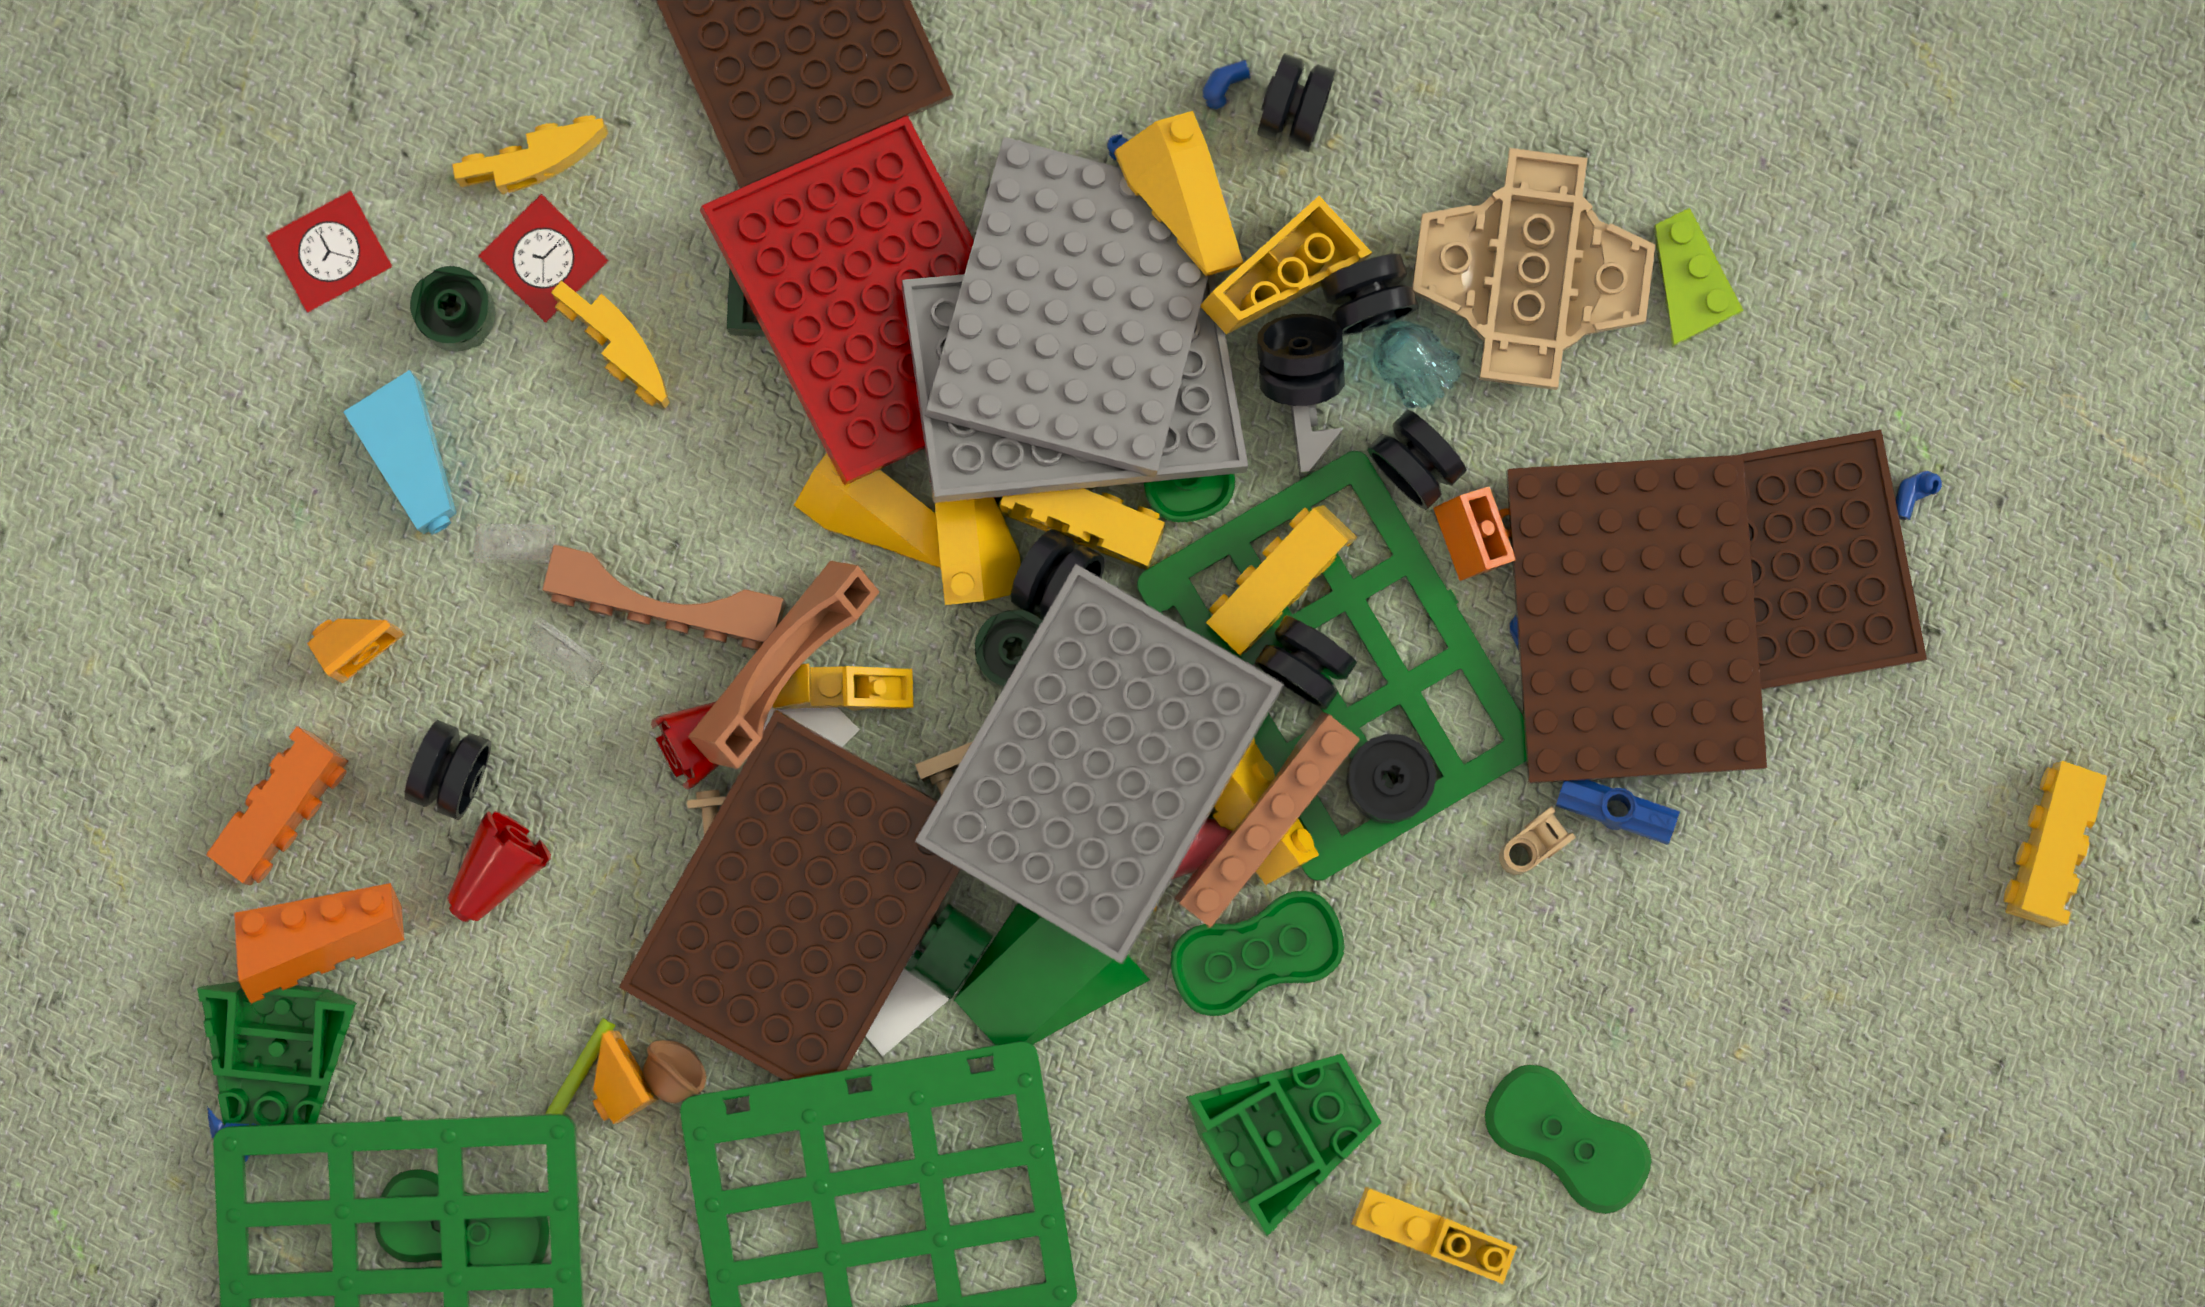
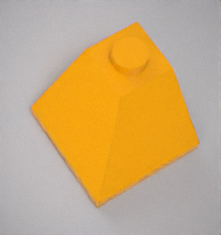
[307,618,405,683]
[593,1030,659,1124]

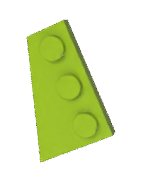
[1653,208,1743,347]

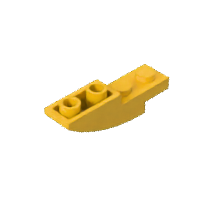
[452,115,608,194]
[551,281,670,409]
[1351,1187,1517,1284]

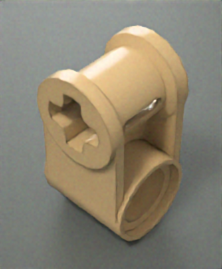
[1499,806,1576,875]

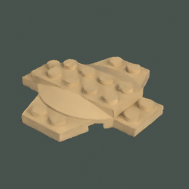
[1412,148,1655,390]

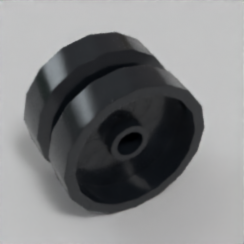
[1257,53,1336,152]
[1320,253,1419,336]
[1257,313,1345,406]
[1367,410,1467,510]
[1011,529,1105,620]
[1255,615,1357,710]
[404,720,491,820]
[1346,734,1436,824]

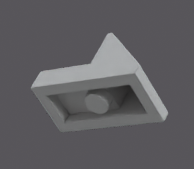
[1291,404,1343,478]

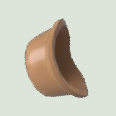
[642,1040,707,1104]

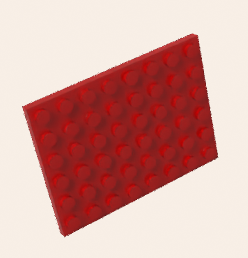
[700,115,974,486]

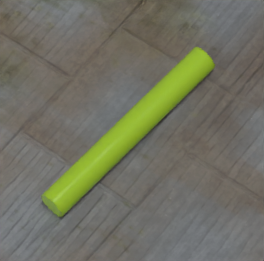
[545,1017,616,1114]

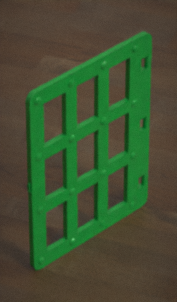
[1137,451,1527,881]
[680,1041,1077,1307]
[213,1114,584,1307]

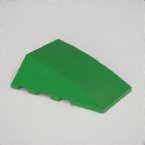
[954,903,1150,1045]
[197,982,357,1125]
[1186,1053,1382,1237]

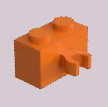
[1433,486,1516,581]

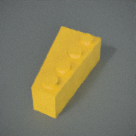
[1201,196,1372,334]
[1000,488,1165,570]
[1206,505,1358,655]
[1213,738,1319,885]
[2003,761,2107,928]

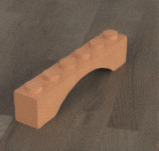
[542,544,786,651]
[688,561,880,769]
[1174,712,1360,928]

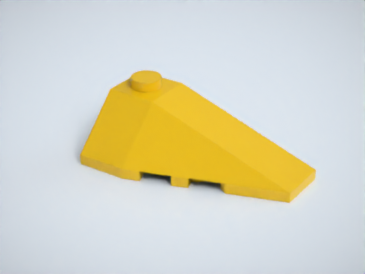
[1114,111,1243,276]
[794,453,941,568]
[935,497,1021,605]

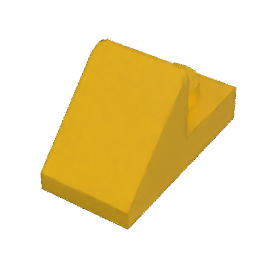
[773,664,844,709]
[842,666,914,711]

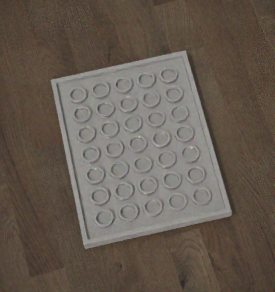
[925,137,1229,478]
[902,274,1248,503]
[915,564,1284,963]

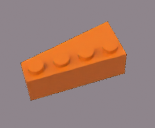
[206,726,349,885]
[234,883,405,1004]

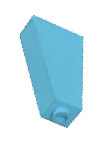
[343,370,457,535]

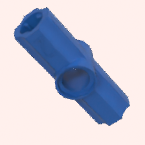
[1555,780,1680,845]

